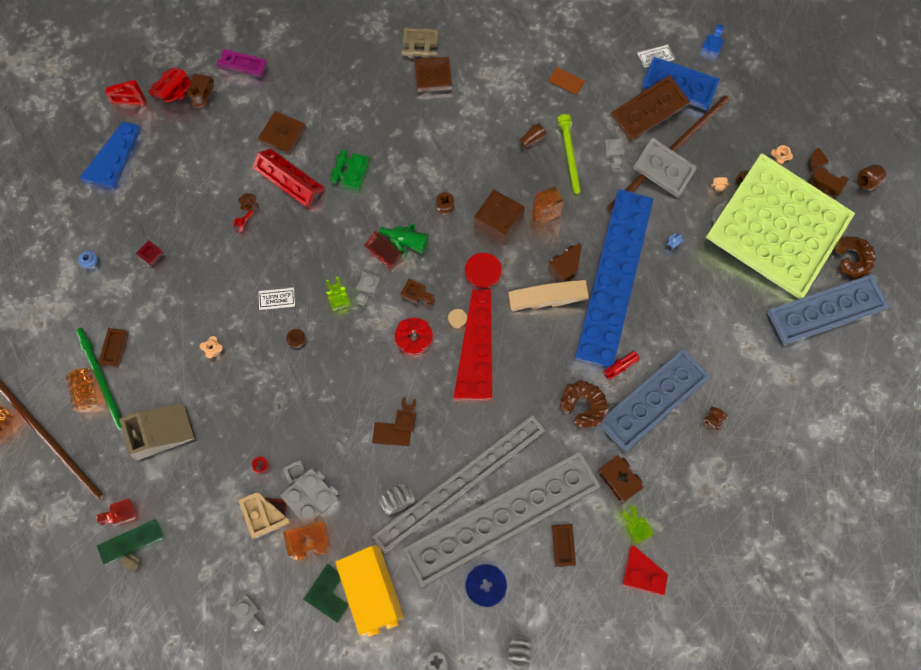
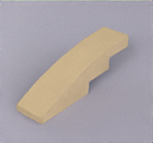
[508,280,589,311]

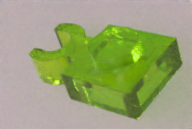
[326,277,351,312]
[621,505,654,545]

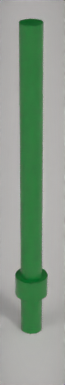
[76,328,122,430]

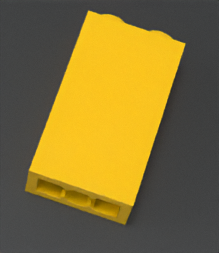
[335,546,405,637]

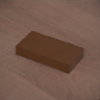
[98,328,129,368]
[551,524,576,567]

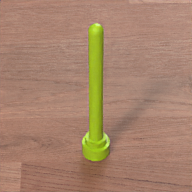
[557,114,581,194]

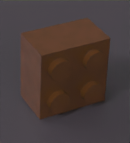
[474,189,525,244]

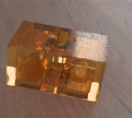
[532,186,564,226]
[283,521,331,561]

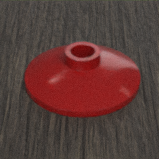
[162,76,191,102]

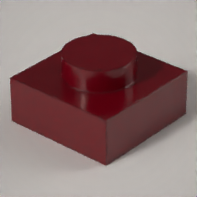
[136,240,164,267]

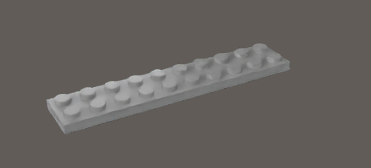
[402,452,601,587]

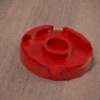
[465,253,502,289]

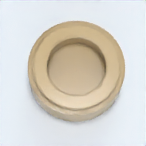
[448,309,467,329]

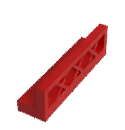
[252,149,325,207]

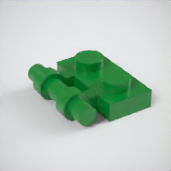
[330,150,370,191]

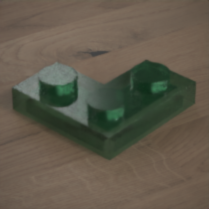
[303,564,350,623]

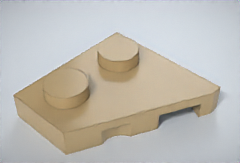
[238,492,291,539]

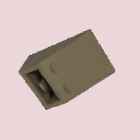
[119,403,195,461]

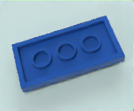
[641,56,720,111]

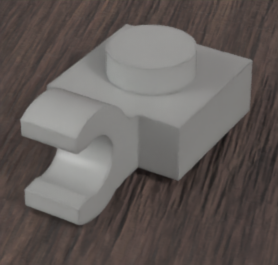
[604,139,625,169]
[356,272,381,306]
[230,594,265,632]

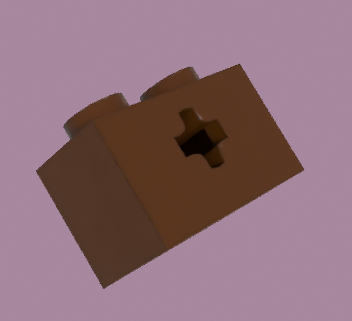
[597,455,644,505]

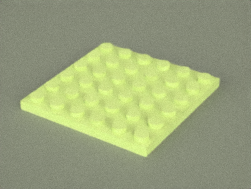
[705,153,855,299]

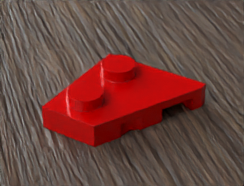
[105,80,146,105]
[622,545,668,596]

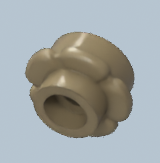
[120,553,140,572]

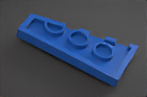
[79,122,141,189]

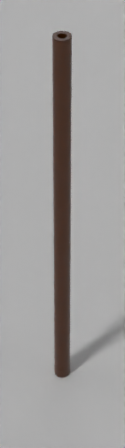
[607,96,729,212]
[0,380,104,501]

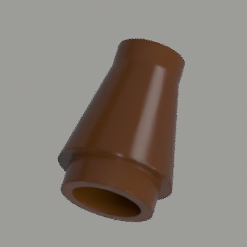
[519,123,547,148]

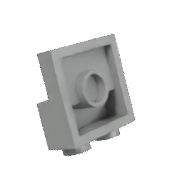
[280,468,338,527]

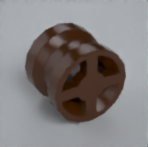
[436,192,454,215]
[703,407,728,431]

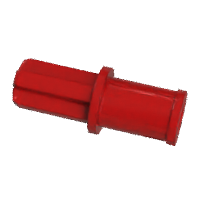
[602,351,640,381]

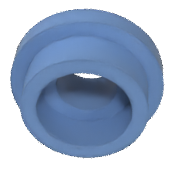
[667,232,684,249]
[78,250,98,268]

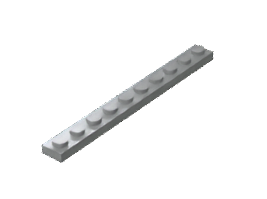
[373,415,545,554]

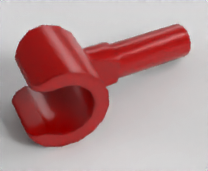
[233,210,254,232]

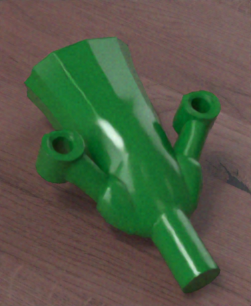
[379,224,429,258]

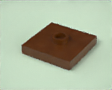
[415,57,452,92]
[258,111,306,155]

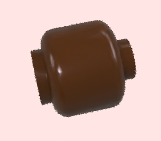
[858,164,887,191]

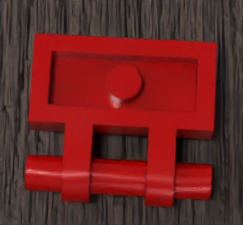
[148,67,187,99]

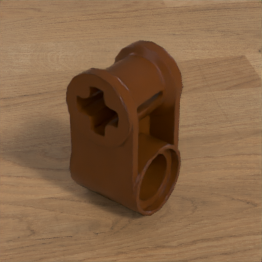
[187,74,214,108]

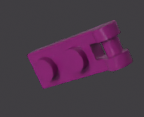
[216,49,268,78]

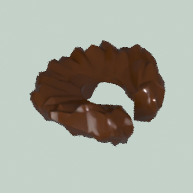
[834,236,876,279]
[560,380,609,428]

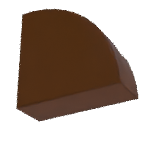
[809,147,829,171]

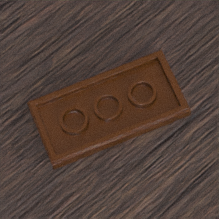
[611,75,690,142]

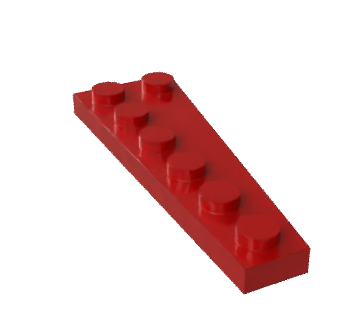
[454,290,492,400]

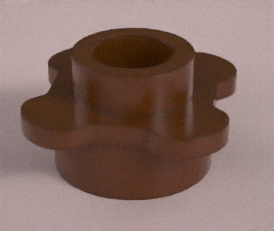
[238,193,258,211]

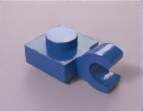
[701,24,724,57]

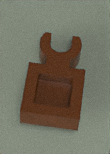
[394,397,417,434]

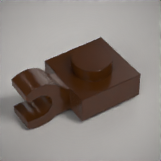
[400,279,435,306]

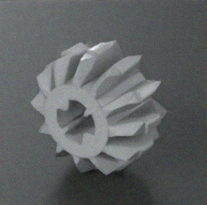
[379,484,415,515]
[508,635,532,670]

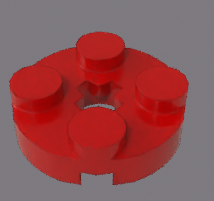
[395,318,433,356]

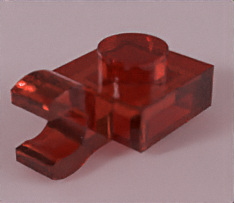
[96,498,136,526]

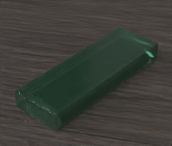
[97,519,164,565]

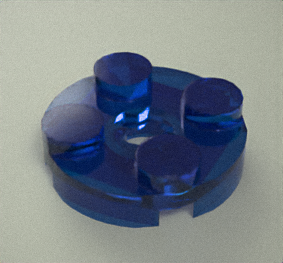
[465,564,507,608]

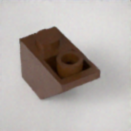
[548,243,582,283]

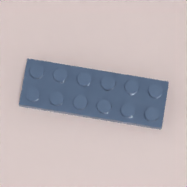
[768,274,890,346]
[599,349,711,453]

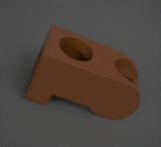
[809,167,849,200]

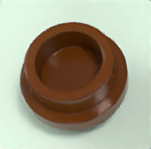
[286,329,306,348]

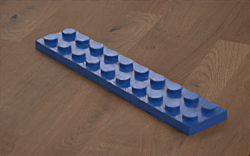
[575,189,654,368]

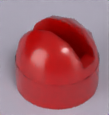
[251,457,268,474]

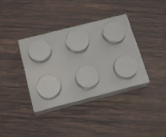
[633,137,697,198]

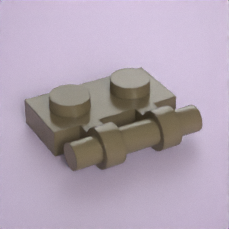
[402,28,438,59]

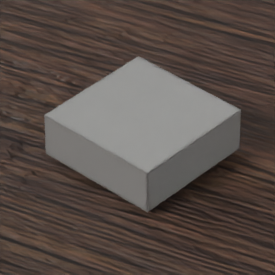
[283,459,307,486]

